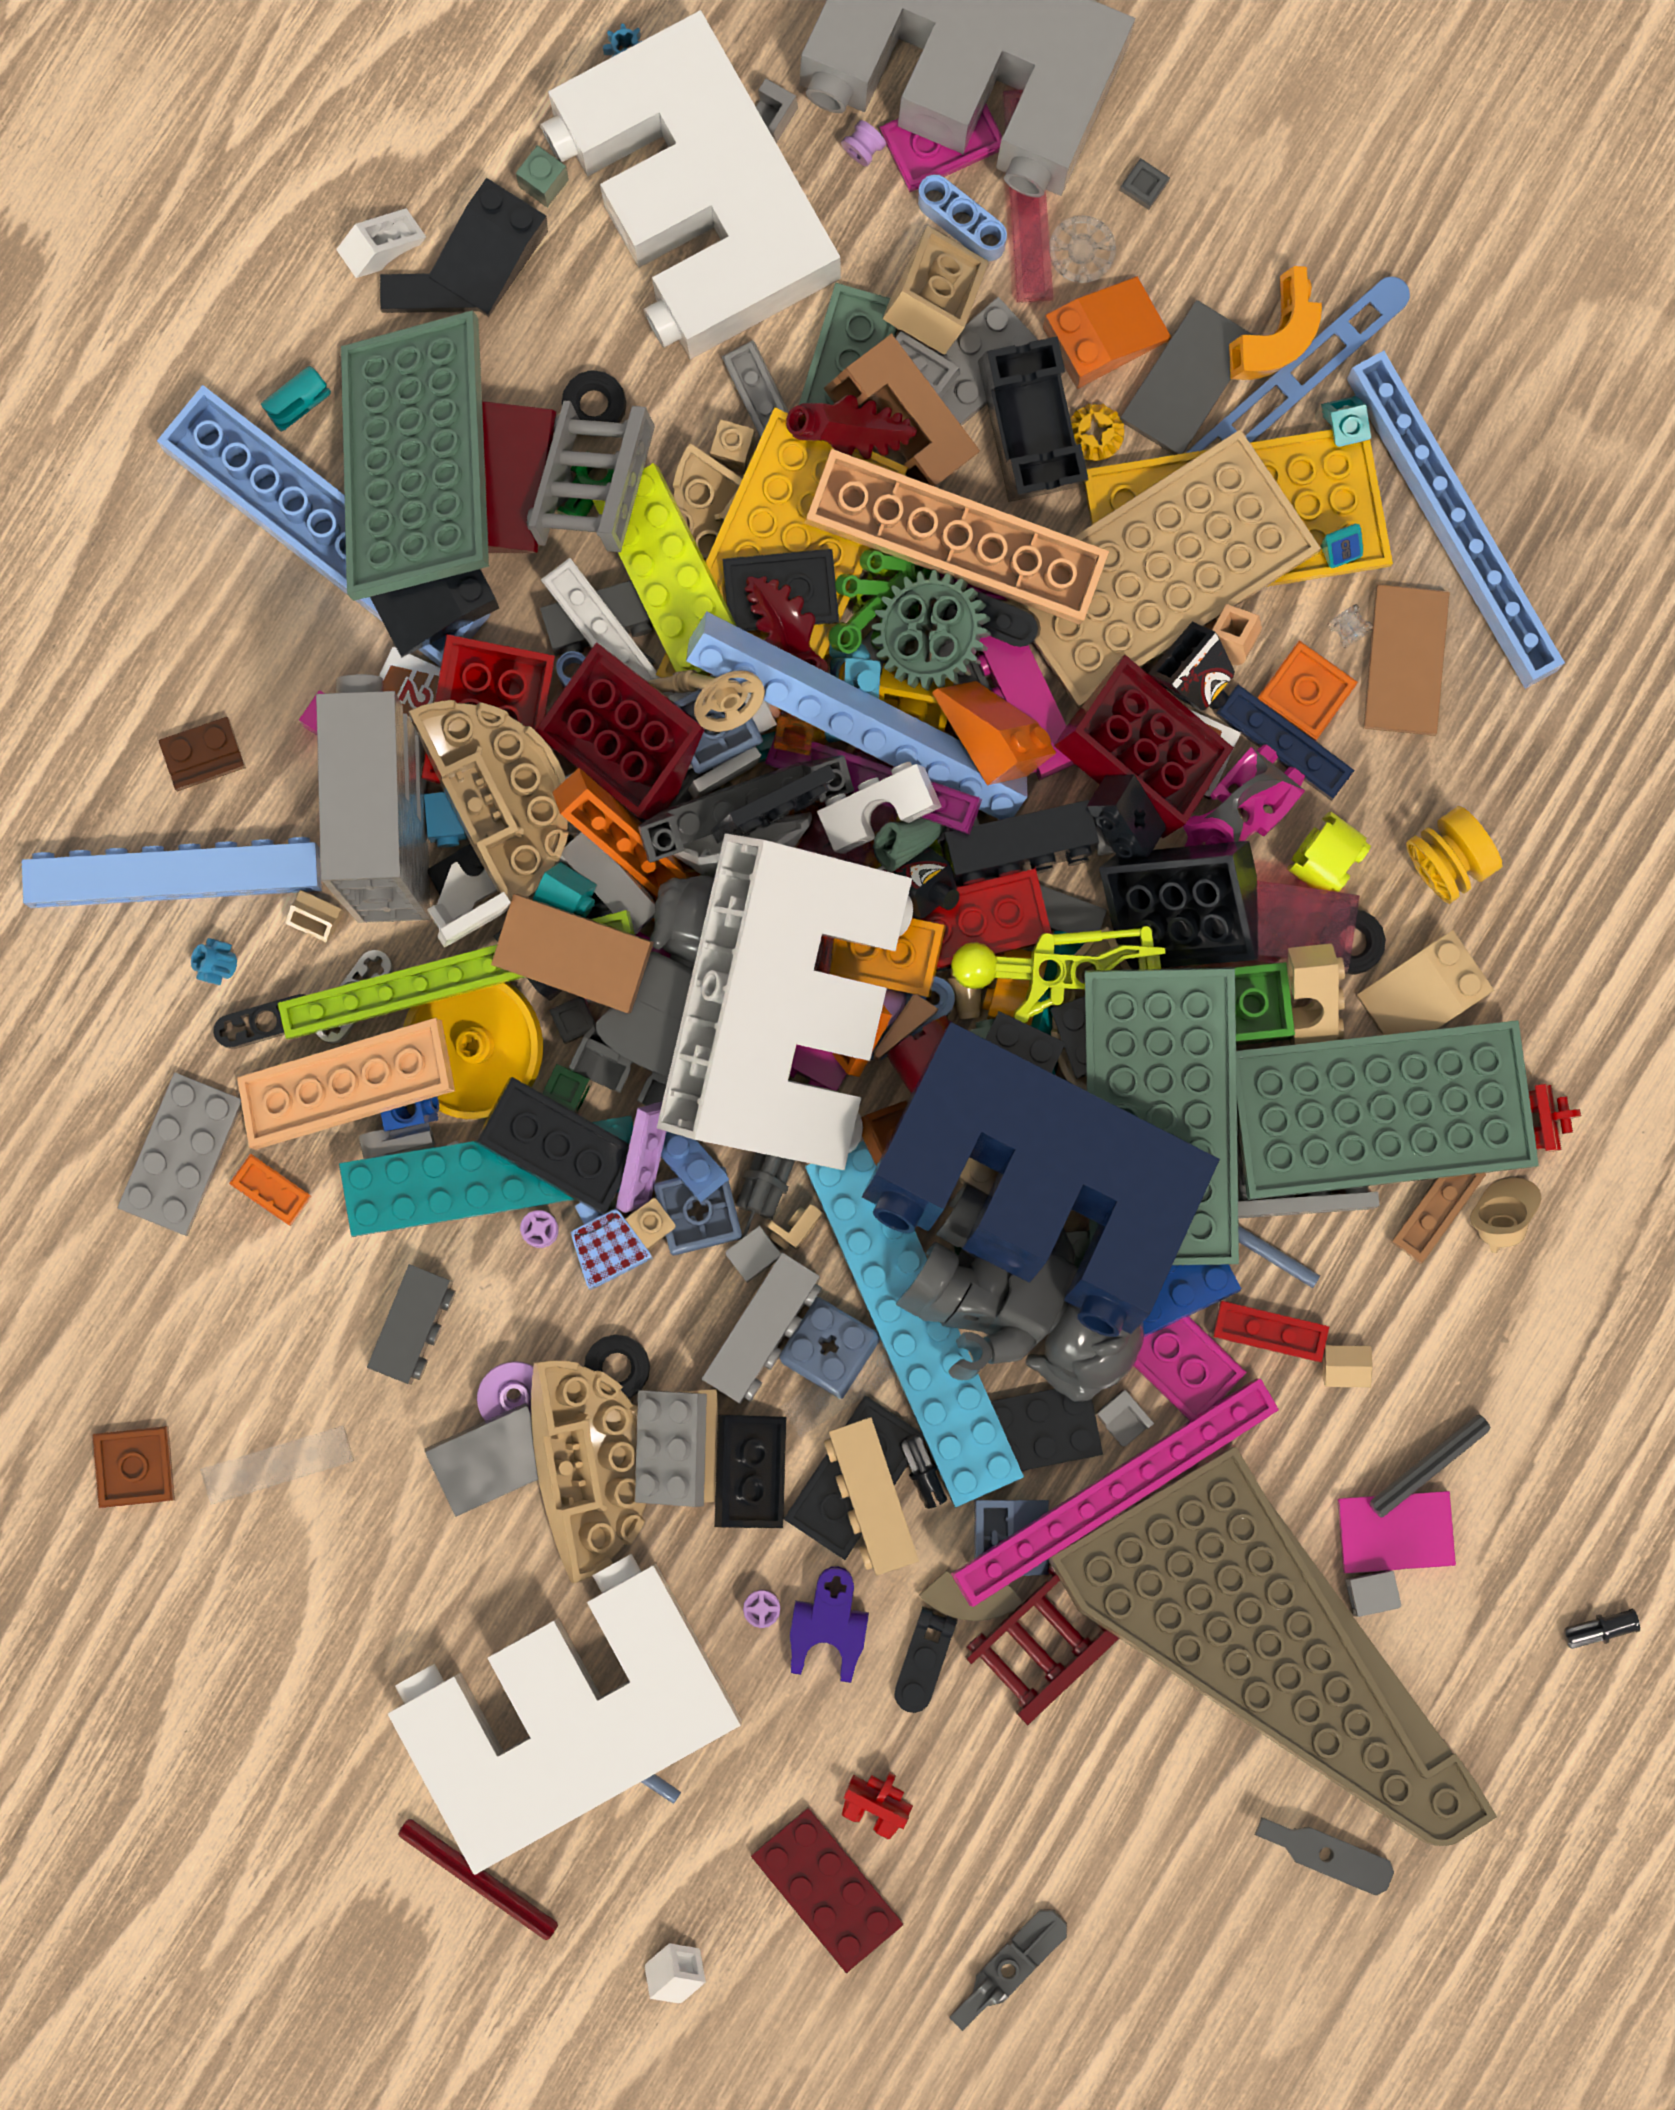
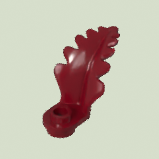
[786,395,917,459]
[744,576,829,673]

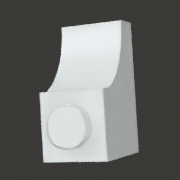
[336,208,426,278]

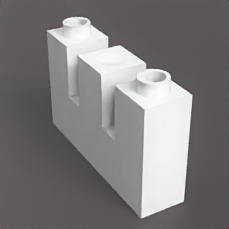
[540,10,841,360]
[657,833,913,1171]
[388,1554,742,1875]

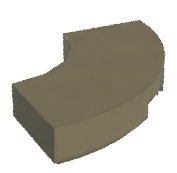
[919,1570,1024,1621]

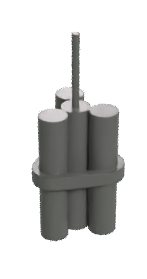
[735,1152,795,1239]

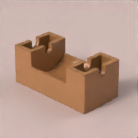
[823,333,980,487]

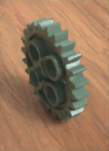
[872,570,991,691]

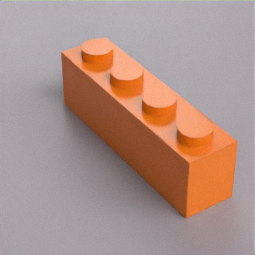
[552,768,687,897]

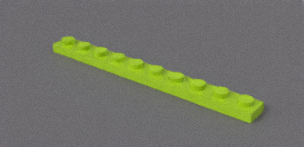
[278,910,635,1039]

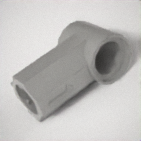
[359,1122,436,1159]

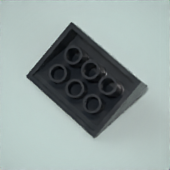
[1099,841,1258,970]

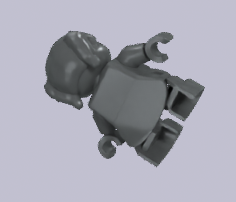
[569,875,715,1106]
[896,1182,1144,1402]

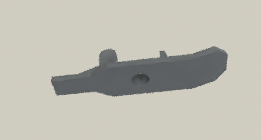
[1254,1817,1394,1896]
[949,1909,1067,2031]

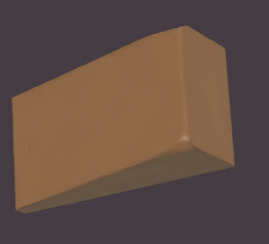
[873,994,939,1061]

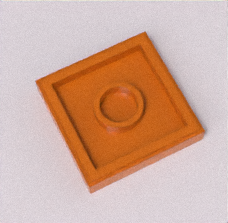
[1257,641,1358,741]

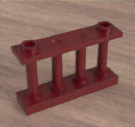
[965,1566,1120,1726]

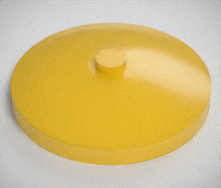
[403,982,543,1119]

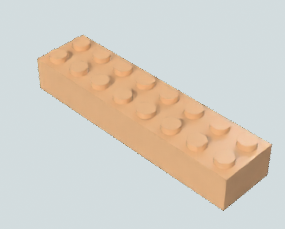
[805,449,1109,625]

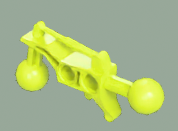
[951,926,1165,1023]

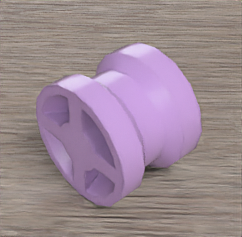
[841,120,886,167]
[520,1210,559,1248]
[743,1589,781,1628]

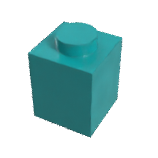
[533,862,597,918]

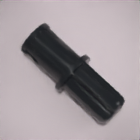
[900,1434,947,1509]
[1564,1608,1641,1649]

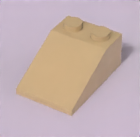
[883,225,989,355]
[1356,930,1495,1035]

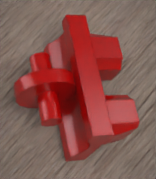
[1529,1084,1581,1152]
[842,1772,913,1839]

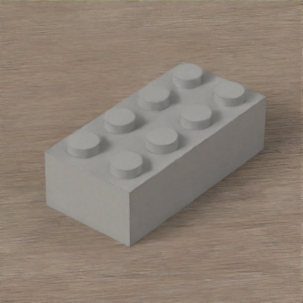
[702,1253,822,1404]

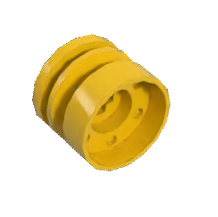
[1406,806,1503,904]

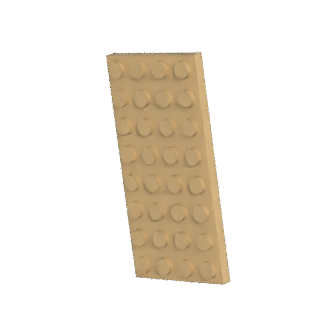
[1005,429,1321,708]

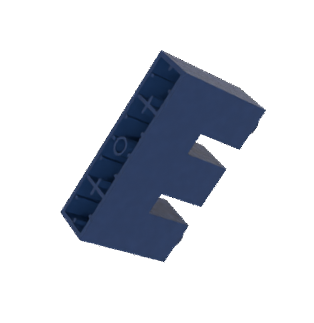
[862,1022,1220,1337]

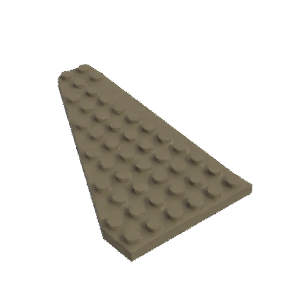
[1048,1446,1497,1846]

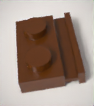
[158,717,246,792]

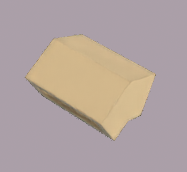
[285,890,344,942]
[1322,1345,1373,1388]

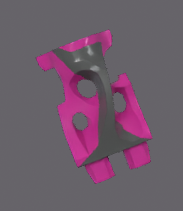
[1183,744,1305,847]

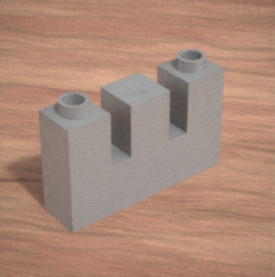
[800,0,1136,197]
[316,674,431,923]

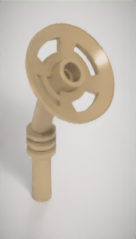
[649,670,765,732]

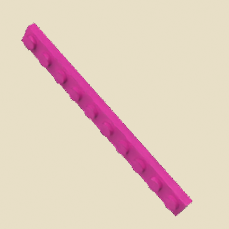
[951,1378,1279,1607]

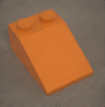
[1043,276,1172,389]
[932,681,1056,786]

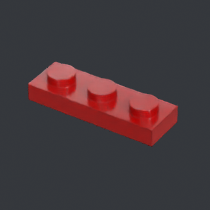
[1212,1301,1330,1363]

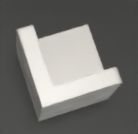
[645,1943,706,2003]

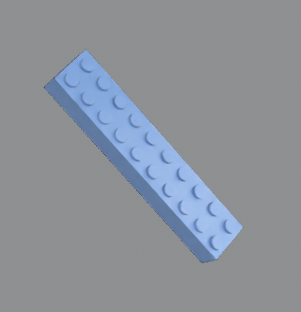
[157,385,490,667]

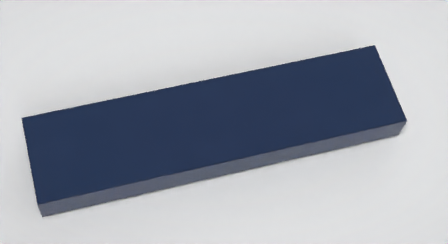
[1215,685,1355,801]

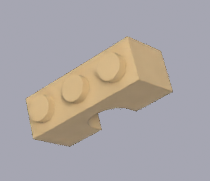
[1288,943,1345,1045]

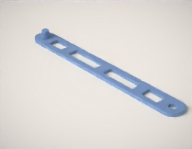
[1186,277,1410,453]

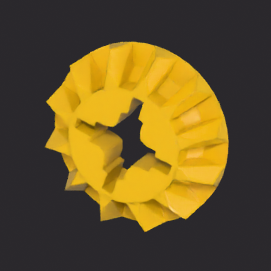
[1070,403,1124,461]

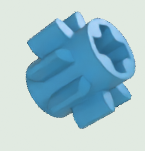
[603,24,642,58]
[191,938,237,985]

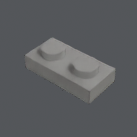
[896,331,960,399]

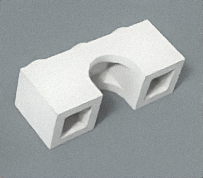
[817,762,942,854]

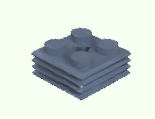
[674,689,763,774]
[654,1167,742,1256]
[779,1297,880,1399]

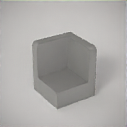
[756,78,798,143]
[726,1226,781,1283]
[1095,1390,1154,1446]
[1345,1570,1401,1617]

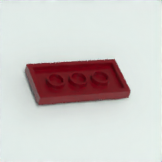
[751,1807,904,1974]

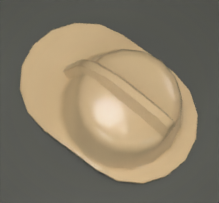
[1470,1177,1542,1253]

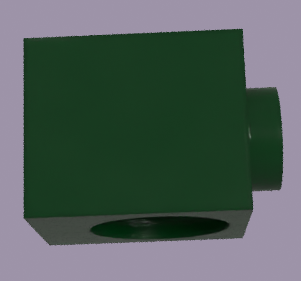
[542,1064,592,1114]

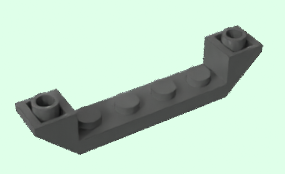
[638,755,854,863]

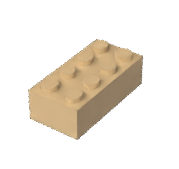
[824,1417,919,1576]

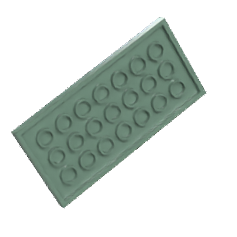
[341,310,489,601]
[1085,967,1239,1265]
[1236,1020,1539,1200]

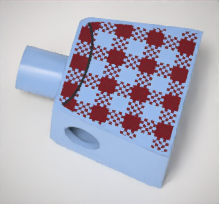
[571,1203,653,1290]

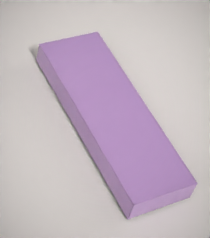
[616,1102,666,1213]

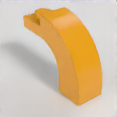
[1229,266,1322,380]

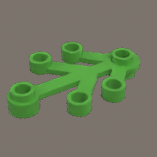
[828,549,932,654]

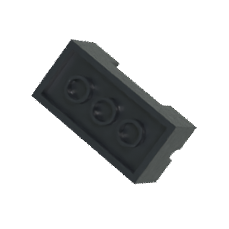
[978,336,1089,502]

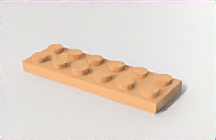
[237,1018,455,1150]

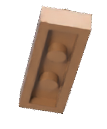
[1391,1173,1486,1264]

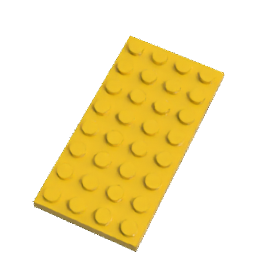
[656,407,908,733]
[1084,429,1393,587]

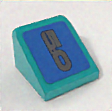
[1320,523,1363,568]

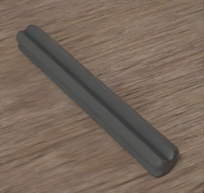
[1370,1415,1491,1517]

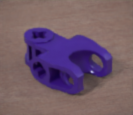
[790,1566,869,1683]

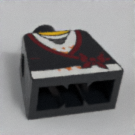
[1148,621,1235,711]
[877,847,959,919]

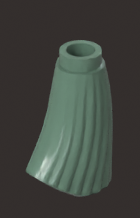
[873,818,947,872]

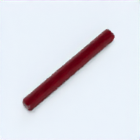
[398,1819,558,1940]

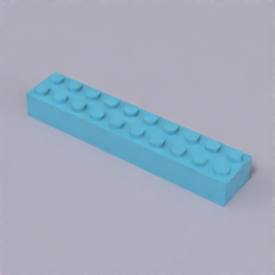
[805,1141,1024,1508]

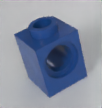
[381,1096,439,1132]

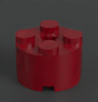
[887,1015,951,1094]

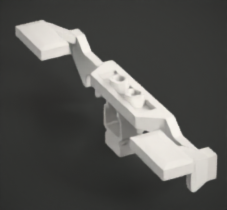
[427,746,761,947]

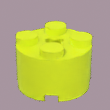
[1287,811,1371,896]

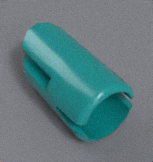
[261,366,331,432]

